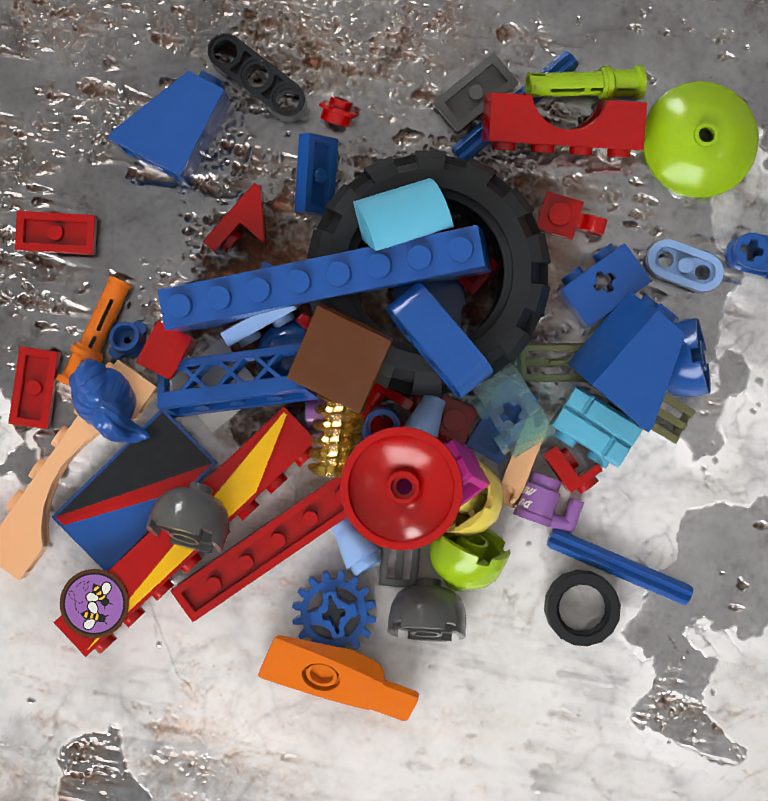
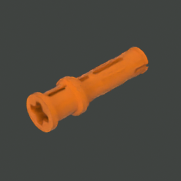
[55,275,132,386]

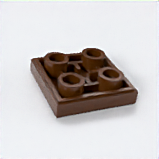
[287,303,395,414]

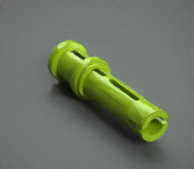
[525,65,647,100]

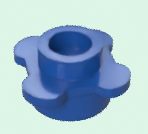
[109,321,148,360]

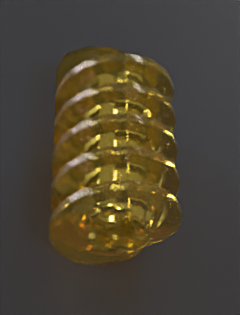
[308,393,366,478]

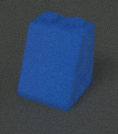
[108,71,231,186]
[567,292,686,432]

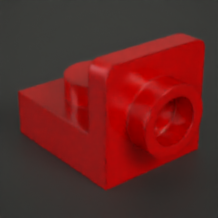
[540,444,603,494]

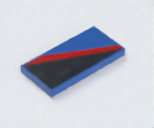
[52,410,218,572]

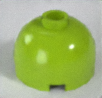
[429,529,511,592]

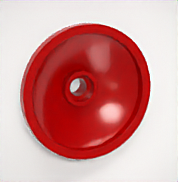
[340,427,463,550]

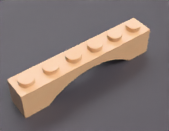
[0,360,157,580]

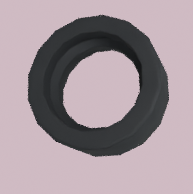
[544,570,621,647]

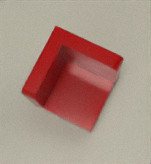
[136,320,198,380]

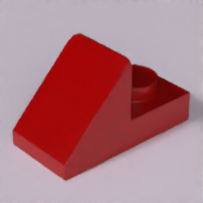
[202,182,267,255]

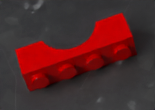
[481,92,648,158]

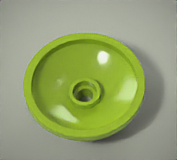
[642,81,759,198]

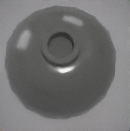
[146,482,229,553]
[387,578,466,642]

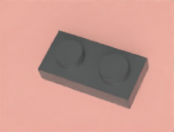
[433,52,519,134]

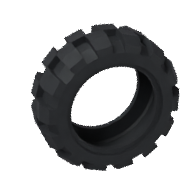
[307,150,551,395]

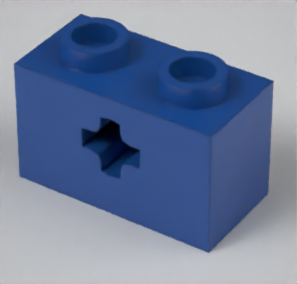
[557,243,652,329]

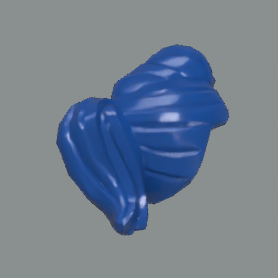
[69,358,150,443]

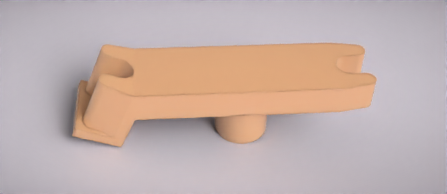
[500,413,548,508]

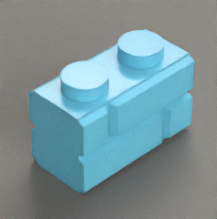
[549,385,643,469]

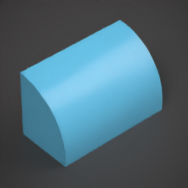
[353,178,454,251]

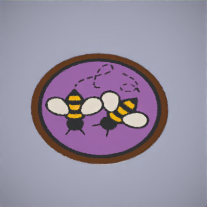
[60,569,129,638]

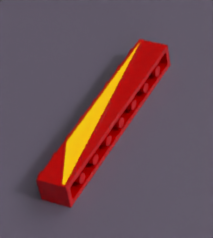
[53,406,317,657]

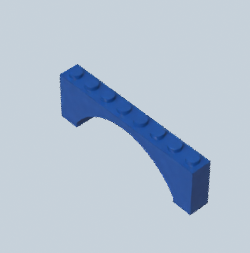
[157,225,493,332]

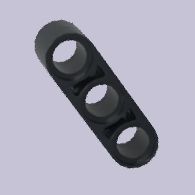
[207,33,307,123]

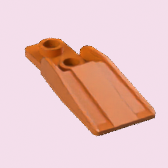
[258,635,419,721]

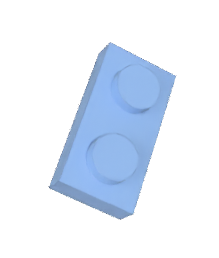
[220,305,300,348]

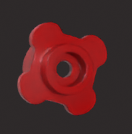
[319,96,359,127]

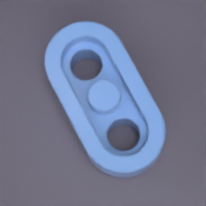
[645,239,724,293]

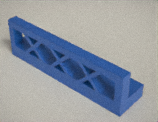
[157,343,319,418]

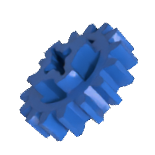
[292,569,376,649]

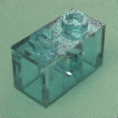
[471,364,556,458]

